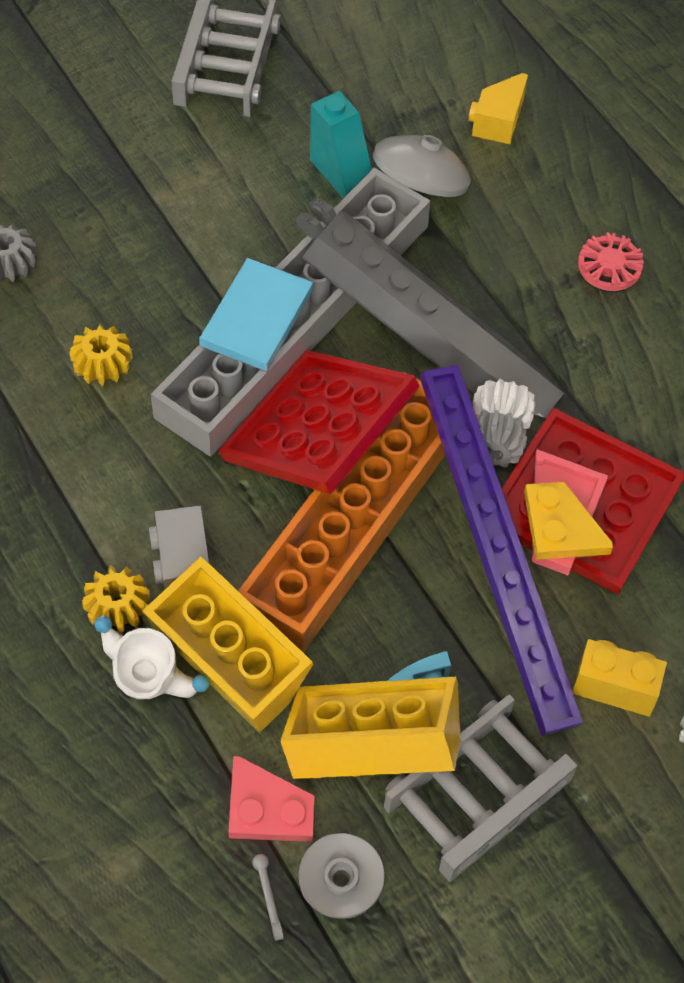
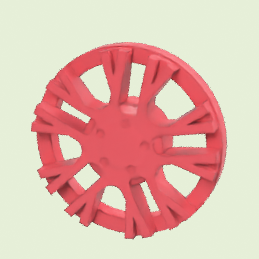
[578,233,644,291]

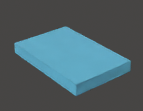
[199,258,313,371]

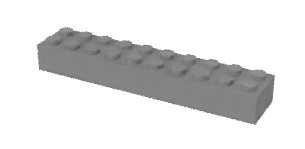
[151,167,430,457]

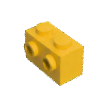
[572,639,667,717]

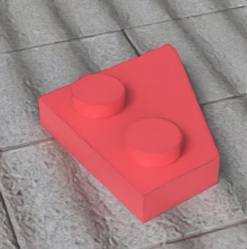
[228,756,315,842]

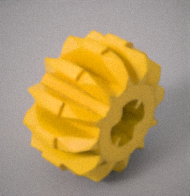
[70,323,133,387]
[82,565,150,634]

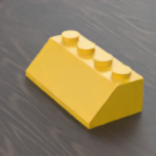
[143,557,313,733]
[280,676,461,779]

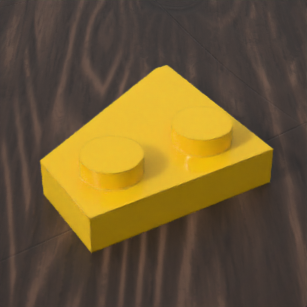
[524,482,613,560]

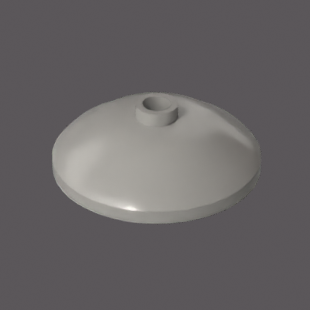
[373,134,471,197]

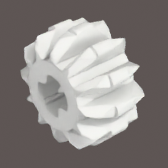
[472,379,535,429]

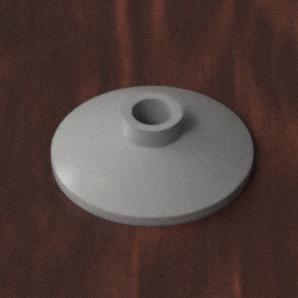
[299,833,384,919]

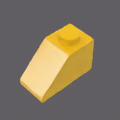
[468,73,528,144]

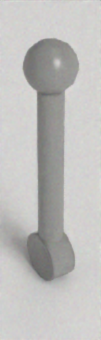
[252,854,283,941]

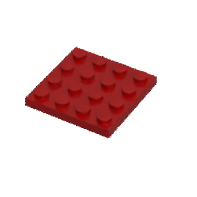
[218,350,420,494]
[502,408,684,595]

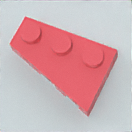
[532,449,608,576]

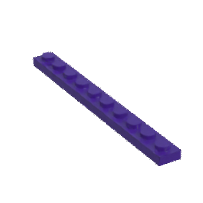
[420,365,583,736]

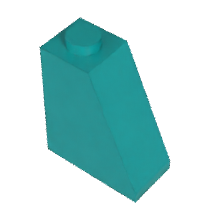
[310,90,372,199]

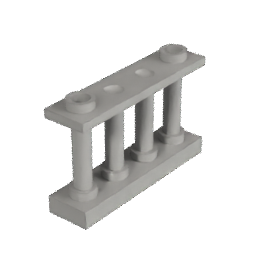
[172,0,281,117]
[384,694,578,882]

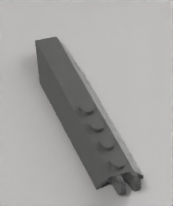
[296,197,564,419]

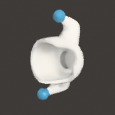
[94,616,209,699]

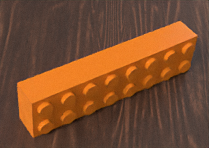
[238,372,446,653]

